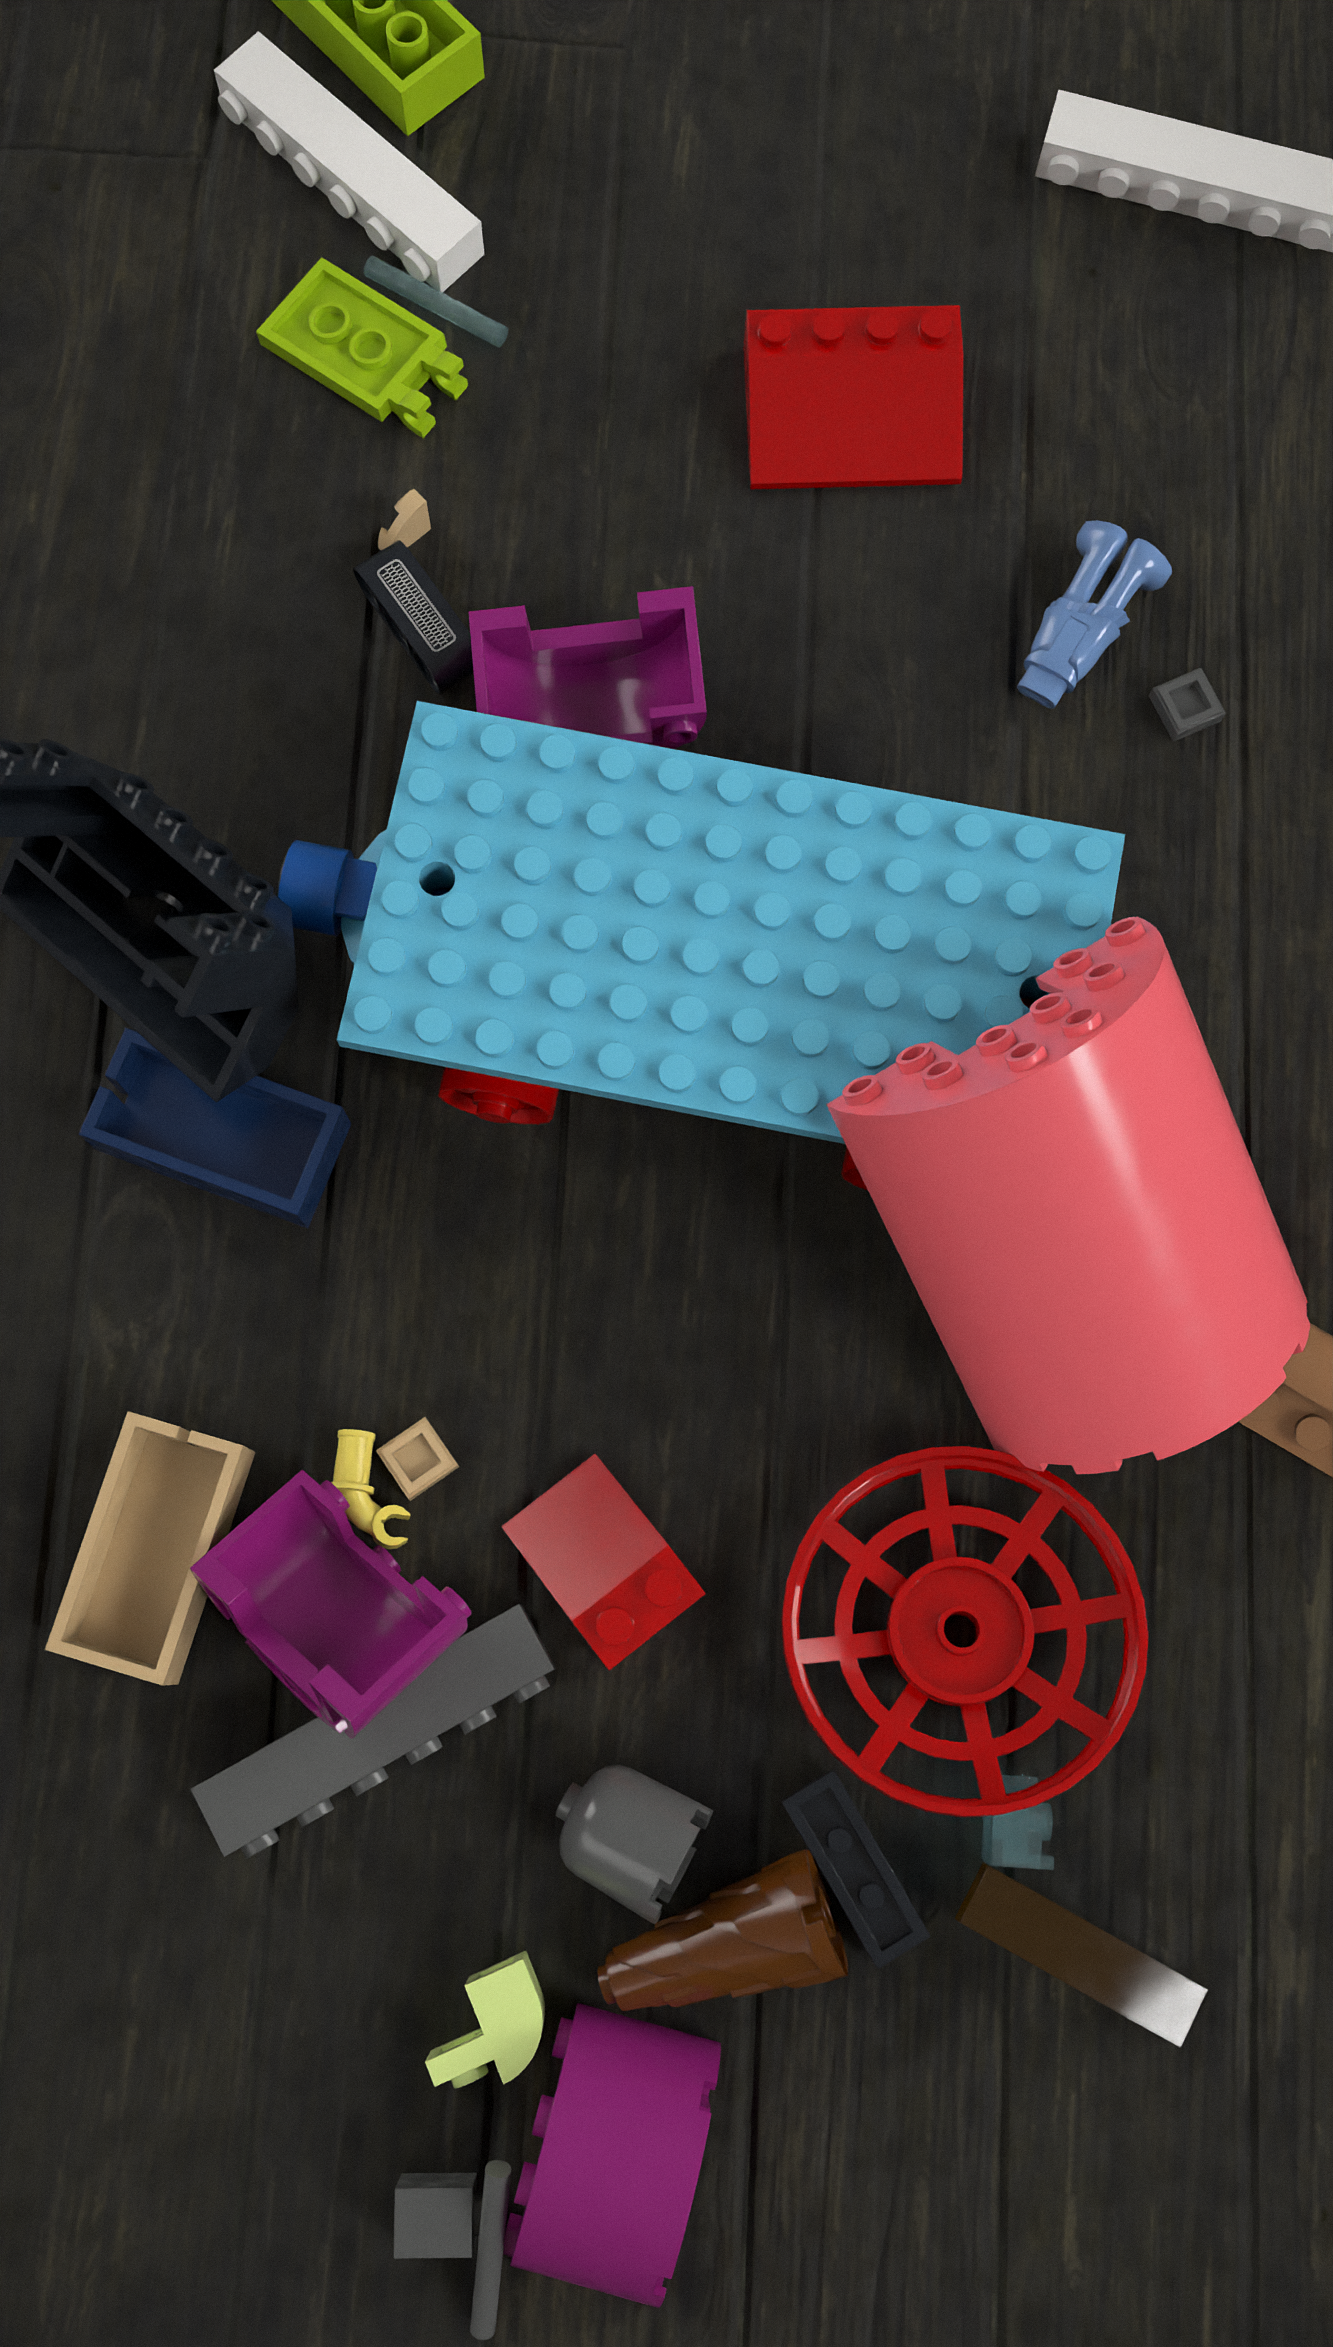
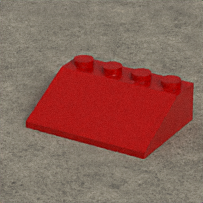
[743,305,963,490]

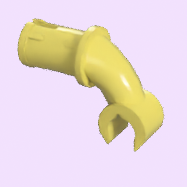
[331,1429,411,1549]

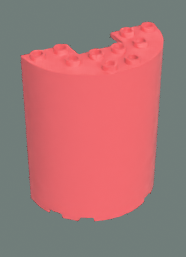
[826,917,1310,1474]

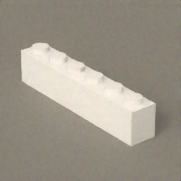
[214,31,484,294]
[1035,90,1333,253]

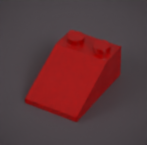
[501,1454,706,1671]

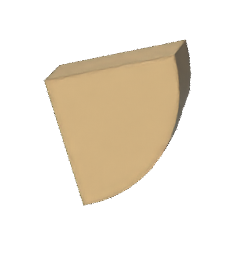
[378,489,431,550]

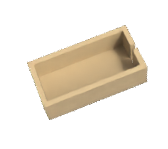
[45,1411,255,1686]

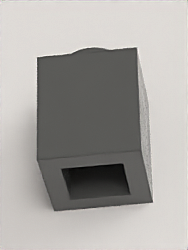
[394,2173,483,2259]

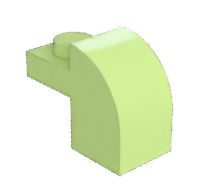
[425,1951,545,2088]

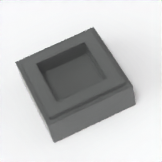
[1149,668,1226,742]

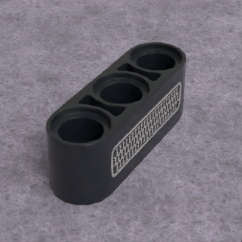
[353,540,474,694]

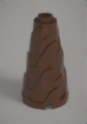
[597,1849,848,2011]

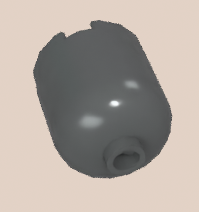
[556,1765,713,1924]

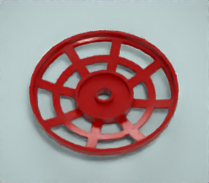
[781,1446,1148,1817]

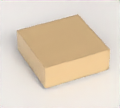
[376,1417,459,1501]

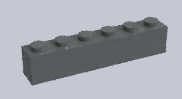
[191,1604,556,1859]

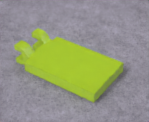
[256,257,468,438]

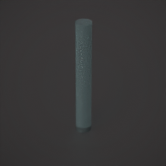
[364,256,508,347]

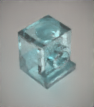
[982,1774,1054,1870]

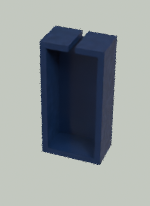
[79,1028,351,1228]

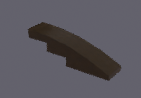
[955,1862,1207,2047]

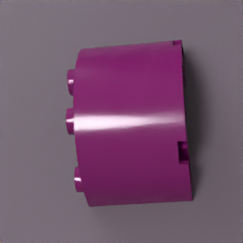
[469,586,707,749]
[190,1470,471,1739]
[503,2003,721,2308]

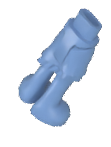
[1017,520,1172,709]

